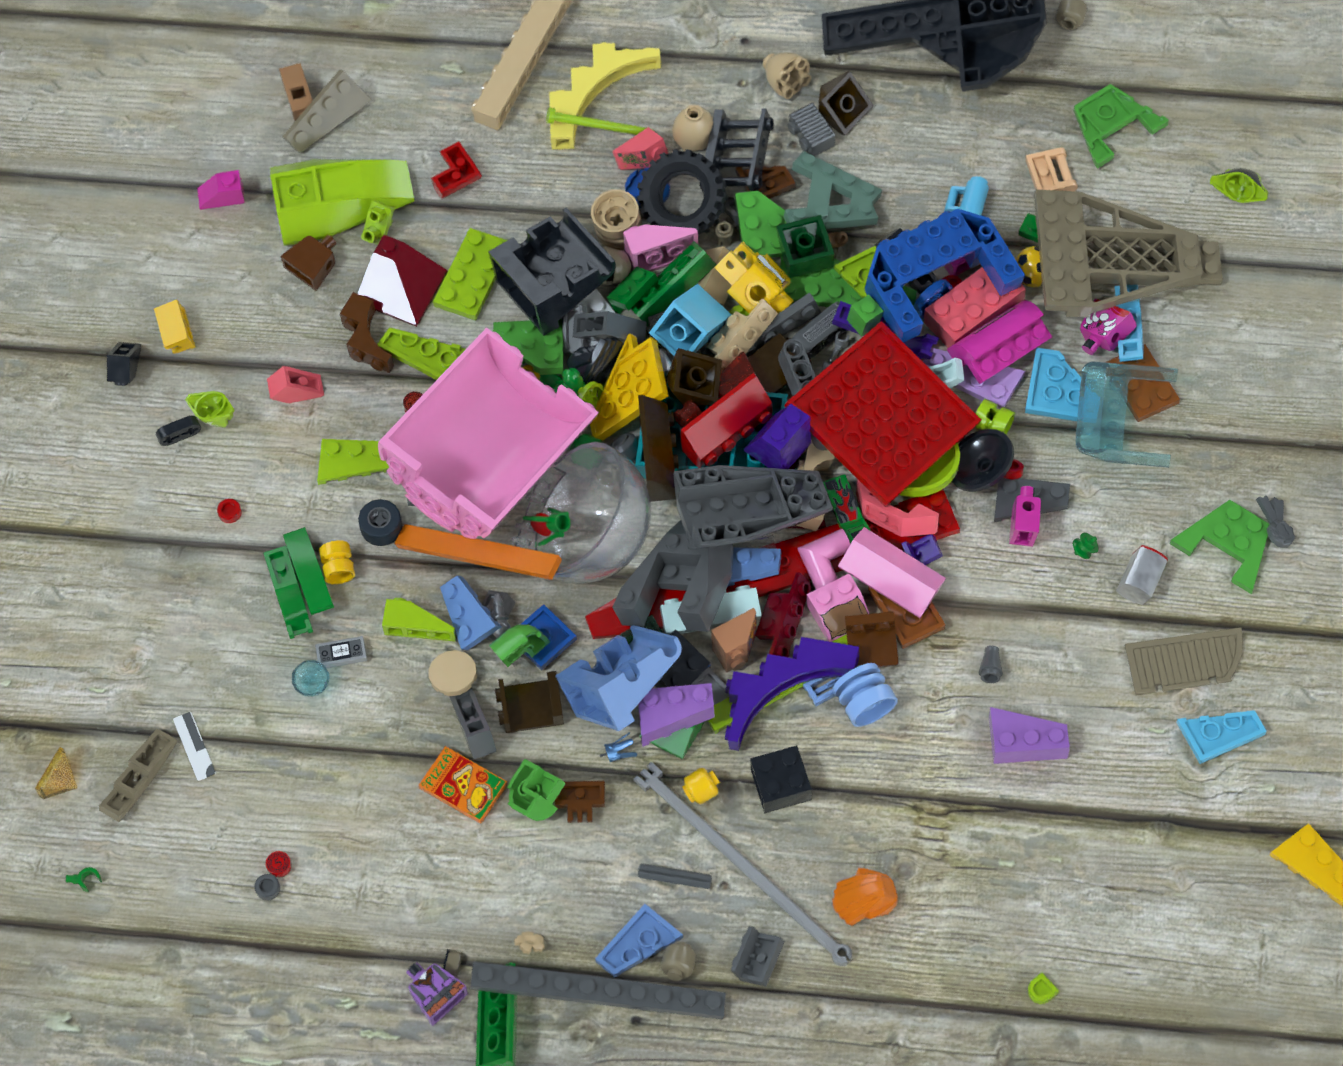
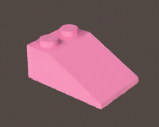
[623,225,698,272]

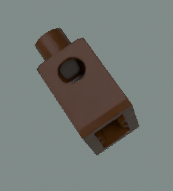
[281,234,337,291]

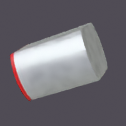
[1116,545,1168,605]

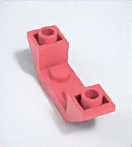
[856,479,939,537]

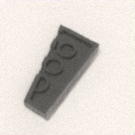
[743,293,821,358]

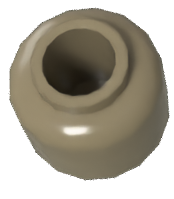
[1056,0,1087,30]
[661,941,696,981]

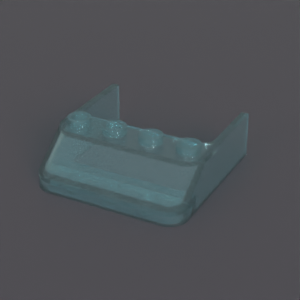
[1075,362,1178,468]

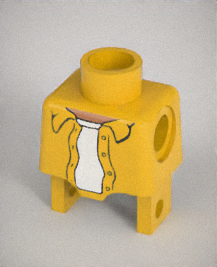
[714,242,794,314]

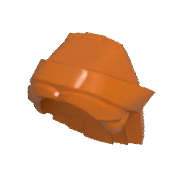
[832,868,898,926]

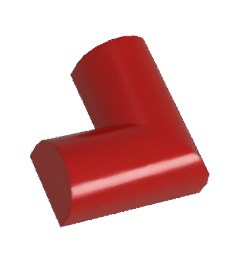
[431,141,482,199]

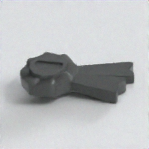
[1256,495,1295,548]

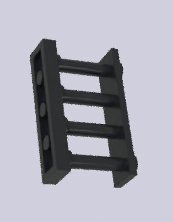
[699,108,774,194]

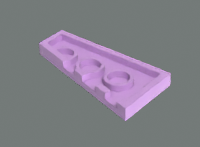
[923,348,1025,409]

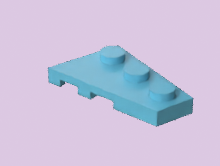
[1176,710,1267,764]

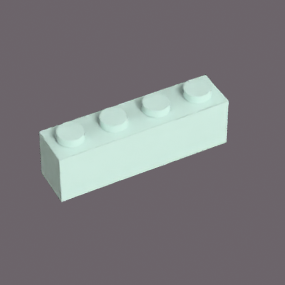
[660,585,762,635]

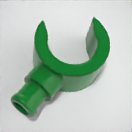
[65,867,102,893]

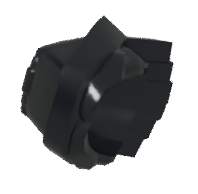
[566,338,624,384]

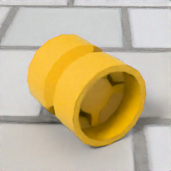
[319,540,355,584]

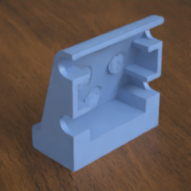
[556,625,682,731]

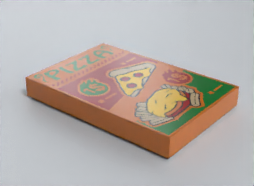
[418,746,508,824]

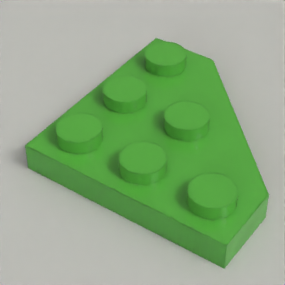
[735,191,786,259]
[493,319,564,375]

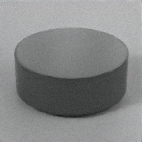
[254,874,280,900]

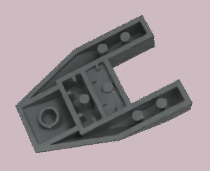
[612,520,733,632]

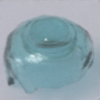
[292,660,330,697]

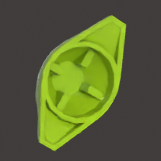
[185,391,235,428]

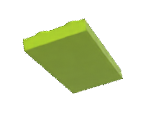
[433,228,507,321]

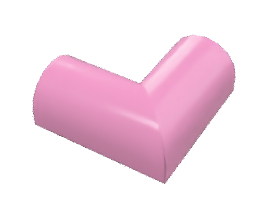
[797,529,850,590]

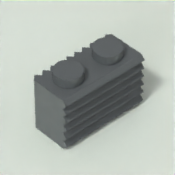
[787,103,835,156]

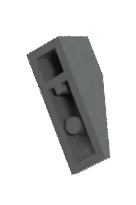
[449,687,497,759]

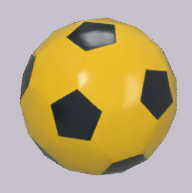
[1015,246,1042,287]

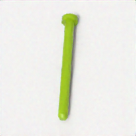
[546,107,651,135]

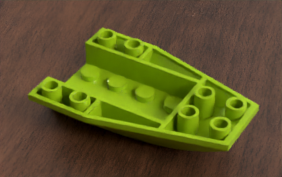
[270,159,415,246]

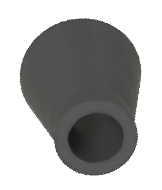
[978,645,1003,683]

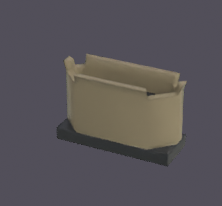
[443,949,463,977]

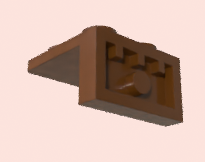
[845,611,899,667]

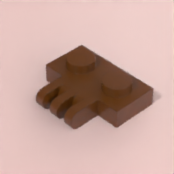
[555,781,605,823]

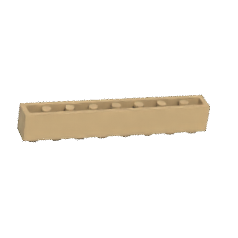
[471,0,573,131]

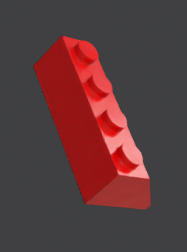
[681,373,773,468]

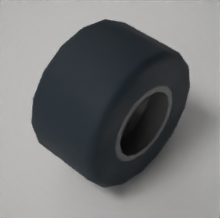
[358,499,403,546]

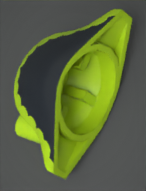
[1210,168,1268,203]

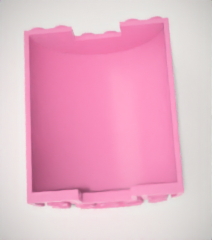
[378,327,599,539]

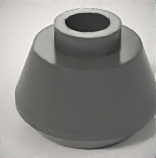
[609,433,638,464]

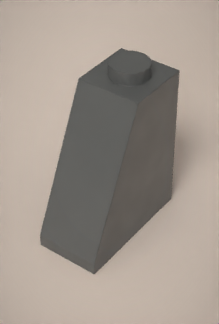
[572,311,647,344]

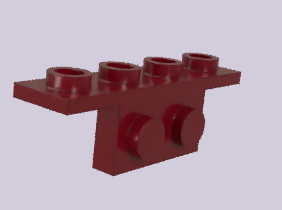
[755,572,812,657]

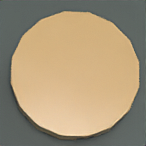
[428,650,477,696]

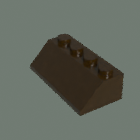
[638,395,679,502]

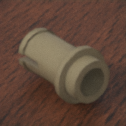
[715,221,733,248]

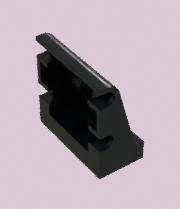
[488,208,616,336]

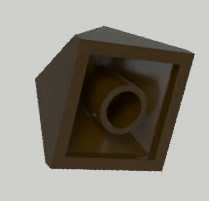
[818,71,874,135]
[665,348,722,407]

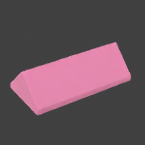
[838,527,946,618]

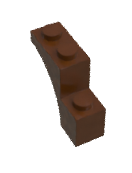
[340,292,394,373]

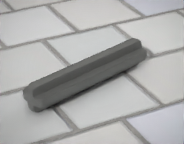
[638,863,712,889]

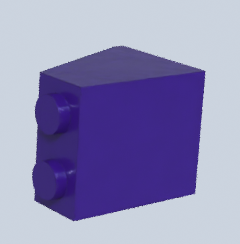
[744,404,811,469]

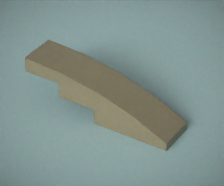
[99,729,177,822]

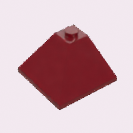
[358,235,448,327]

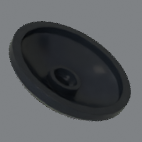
[952,429,1014,492]

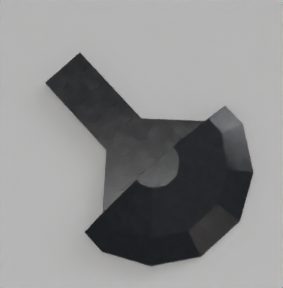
[821,0,1047,92]

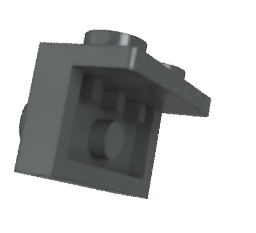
[731,926,785,987]

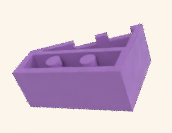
[989,707,1070,764]

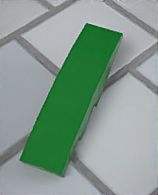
[283,527,334,615]

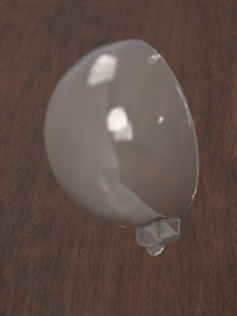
[510,442,652,584]

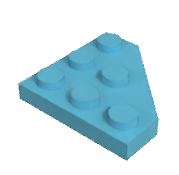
[1025,347,1099,424]

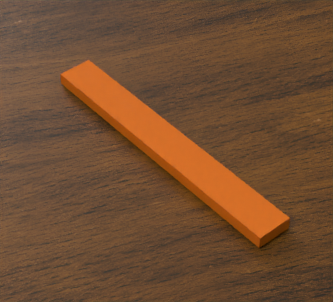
[394,524,562,580]

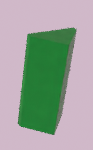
[631,241,717,328]
[476,962,518,1066]

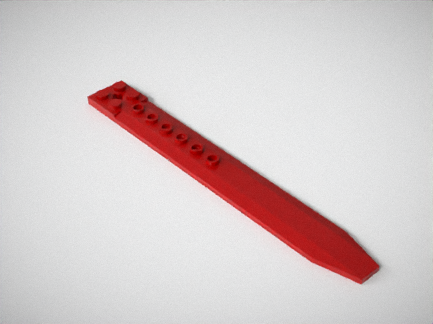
[585,489,960,639]

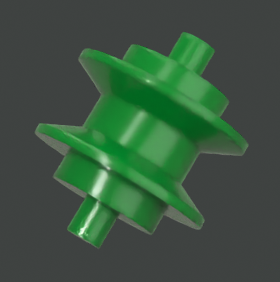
[1073,532,1099,559]

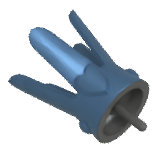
[600,732,638,763]

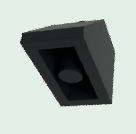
[107,342,141,386]

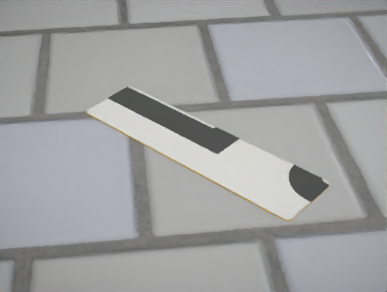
[173,712,216,781]

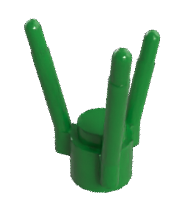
[523,507,571,548]

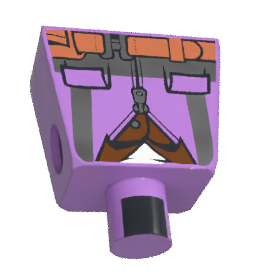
[406,962,468,1026]

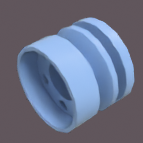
[833,663,898,727]

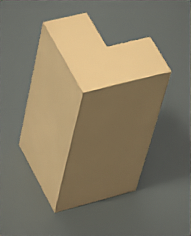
[697,246,734,306]

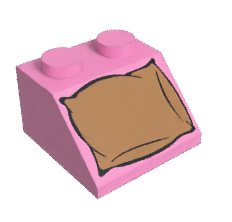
[807,573,869,642]

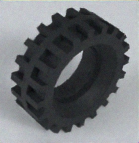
[637,149,728,238]

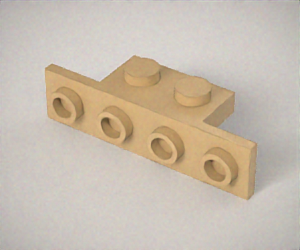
[707,299,778,386]

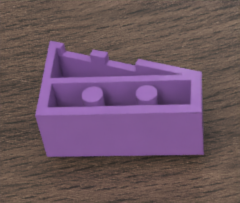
[639,683,714,747]

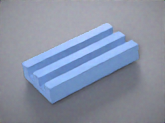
[803,677,841,706]

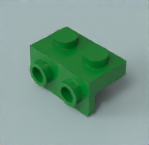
[607,266,659,314]

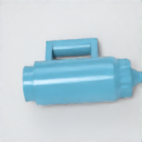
[944,176,989,215]

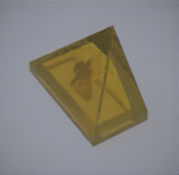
[35,747,77,799]

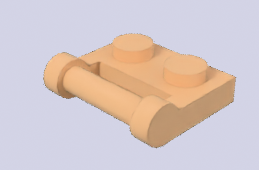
[1025,147,1078,191]

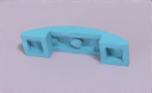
[1115,284,1144,362]

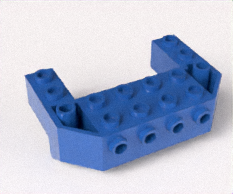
[865,209,1025,343]

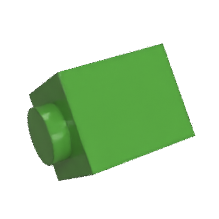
[847,294,884,337]

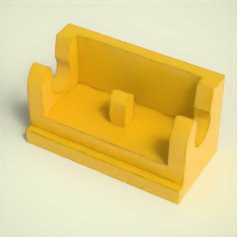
[154,299,196,354]

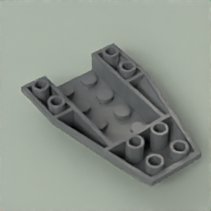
[674,465,832,548]

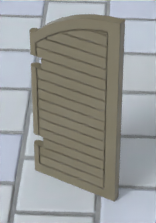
[1125,627,1243,695]

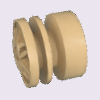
[591,190,643,250]

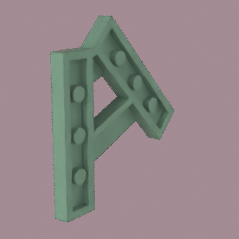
[784,151,882,229]

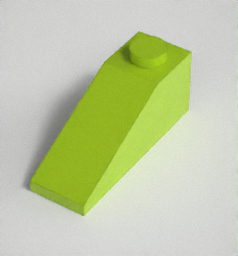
[382,598,457,642]

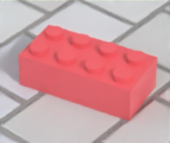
[924,267,1026,348]

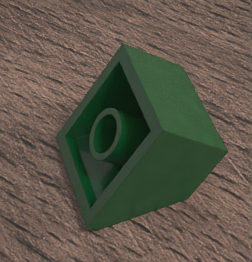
[776,215,834,278]

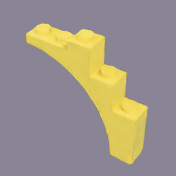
[549,42,661,150]

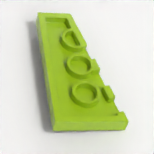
[834,246,883,317]
[377,327,466,380]

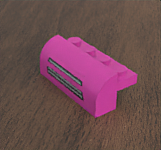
[947,300,1052,384]

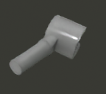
[828,331,849,364]

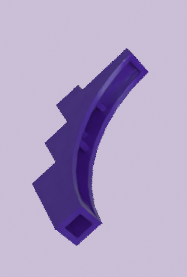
[725,637,859,751]

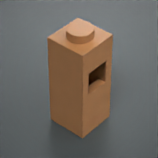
[279,63,312,121]

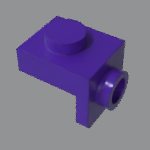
[901,534,943,565]

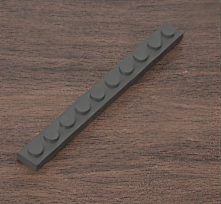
[470,962,726,1020]

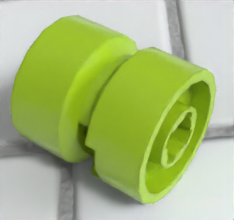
[975,399,1015,435]

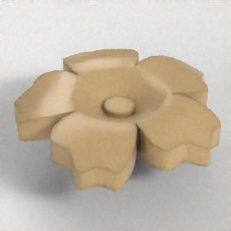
[514,931,544,954]

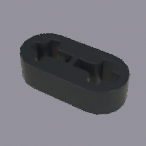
[156,415,201,446]

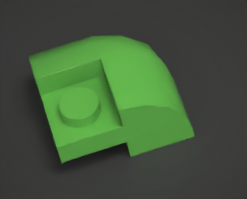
[489,624,550,667]
[507,759,566,821]

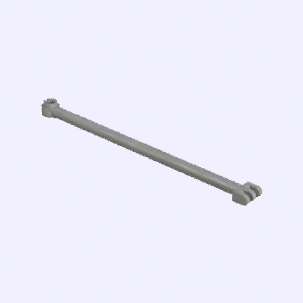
[633,762,852,966]

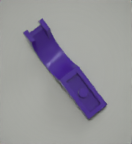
[832,301,939,359]

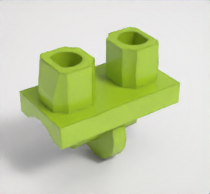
[361,199,394,245]

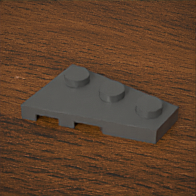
[994,477,1070,523]

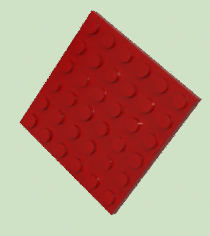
[784,321,981,507]

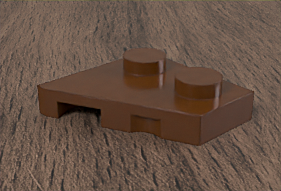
[735,166,796,199]

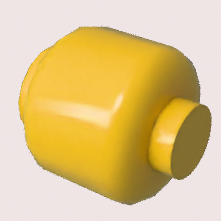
[682,767,720,804]

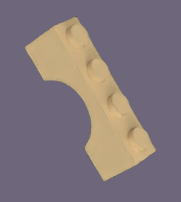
[795,440,835,531]

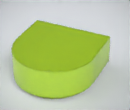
[1028,972,1059,1004]

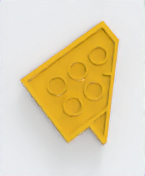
[590,333,669,441]

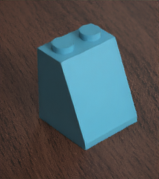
[649,284,732,356]

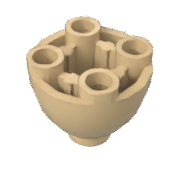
[763,52,811,99]
[672,105,713,151]

